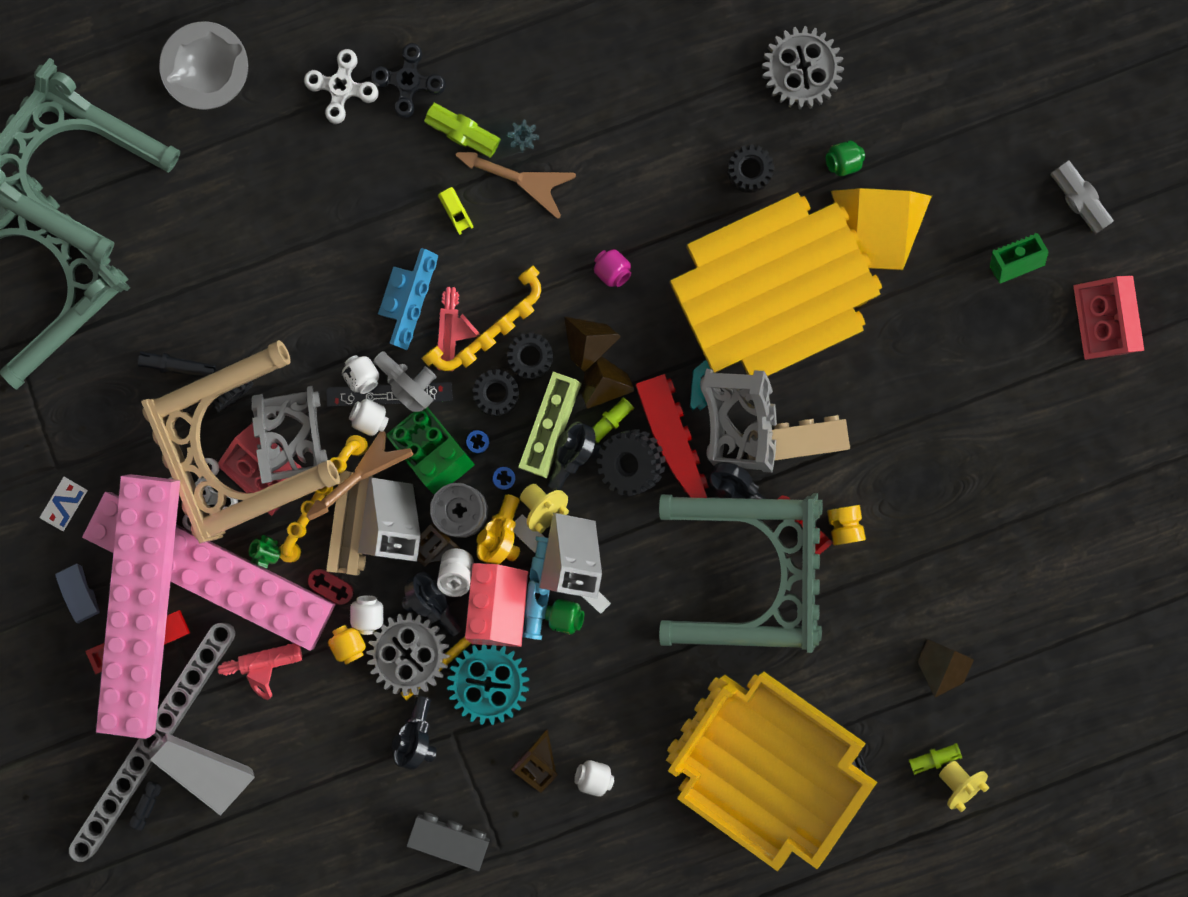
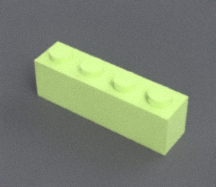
[519,372,581,478]

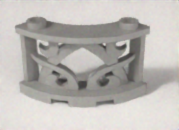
[700,369,777,472]
[252,386,328,483]

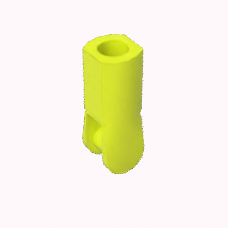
[438,187,474,235]

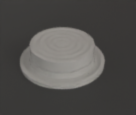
[159,22,248,110]

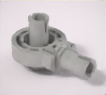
[373,351,437,412]

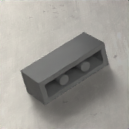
[407,812,490,871]

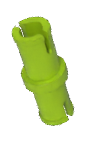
[592,397,634,443]
[909,743,962,775]

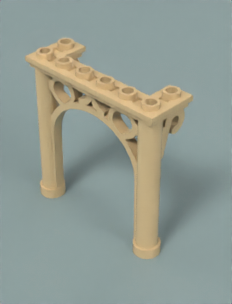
[141,340,340,544]

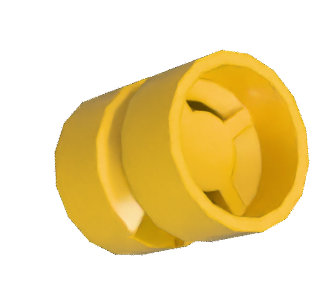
[827,505,866,545]

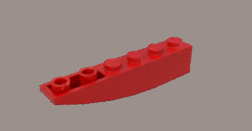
[635,374,712,498]

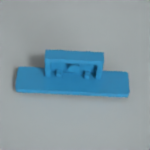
[378,248,438,350]

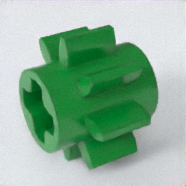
[249,535,281,569]

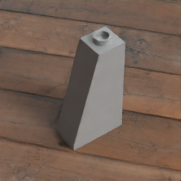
[149,733,255,816]

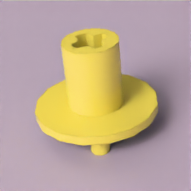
[520,484,569,533]
[939,761,989,812]

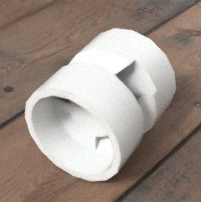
[437,548,474,597]

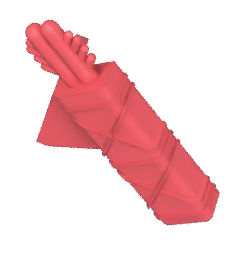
[436,287,480,371]
[218,643,302,700]

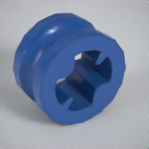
[466,430,489,453]
[493,467,515,490]

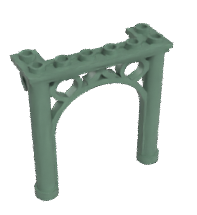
[0,58,180,265]
[0,171,130,389]
[659,493,823,653]

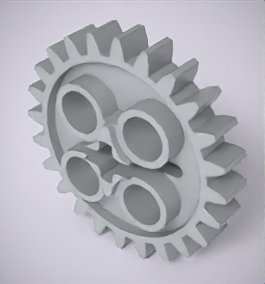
[762,26,844,109]
[367,613,450,696]

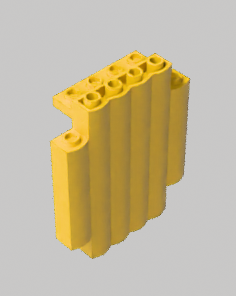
[670,192,882,377]
[666,672,877,871]

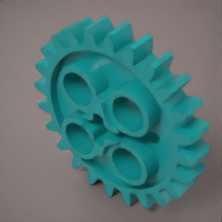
[447,645,529,725]

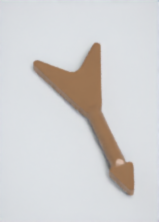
[456,152,576,219]
[306,431,413,520]

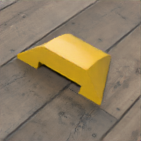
[831,188,932,270]

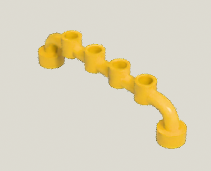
[422,265,541,371]
[280,435,368,563]

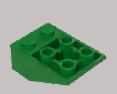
[386,407,475,495]

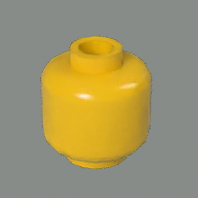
[328,625,366,664]

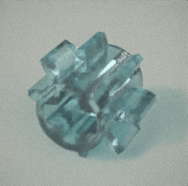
[508,119,539,153]

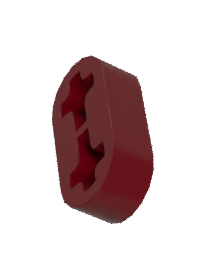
[308,569,354,605]

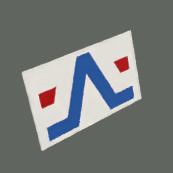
[40,477,88,532]

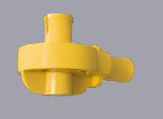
[477,494,520,564]

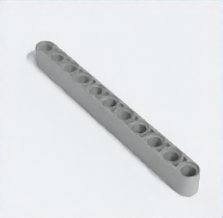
[69,622,235,862]

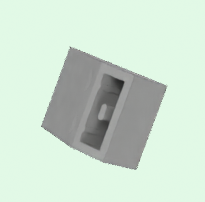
[358,477,421,561]
[539,513,602,599]

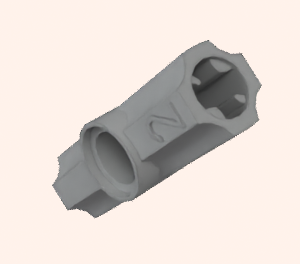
[1050,161,1114,234]

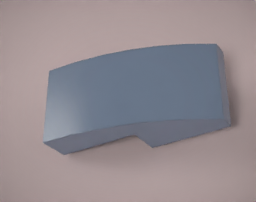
[55,564,100,623]

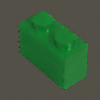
[990,233,1048,284]

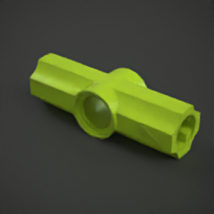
[424,102,501,158]

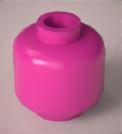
[594,249,631,287]

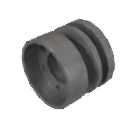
[430,483,488,538]

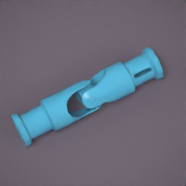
[522,536,550,640]

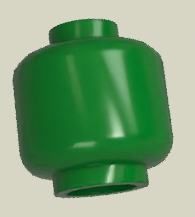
[826,140,865,176]
[545,599,584,635]

